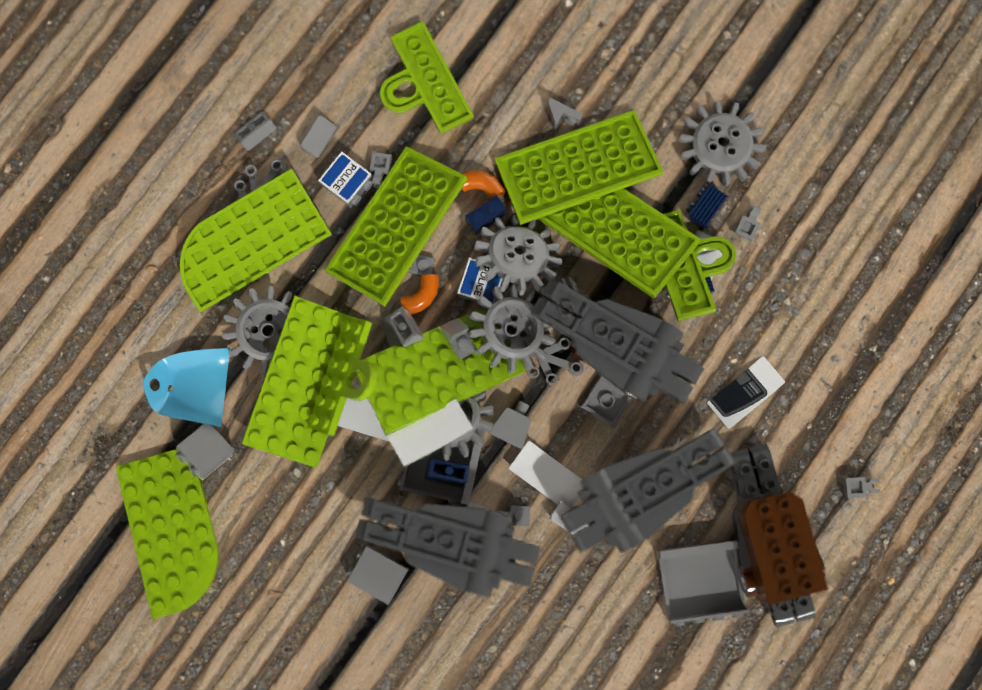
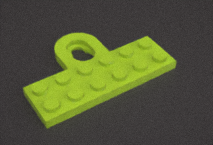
[380,21,474,135]
[664,210,736,322]
[308,317,377,436]

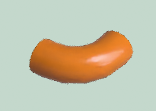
[461,170,506,199]
[401,274,439,314]

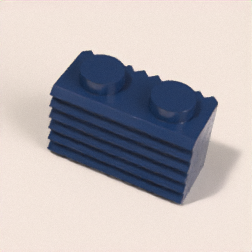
[685,184,728,230]
[465,195,506,235]
[424,457,470,488]

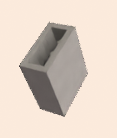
[347,545,409,605]

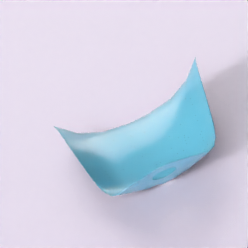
[143,348,230,427]

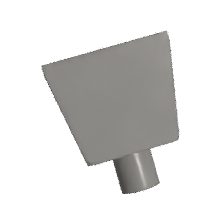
[489,401,531,450]

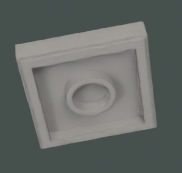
[581,375,632,428]

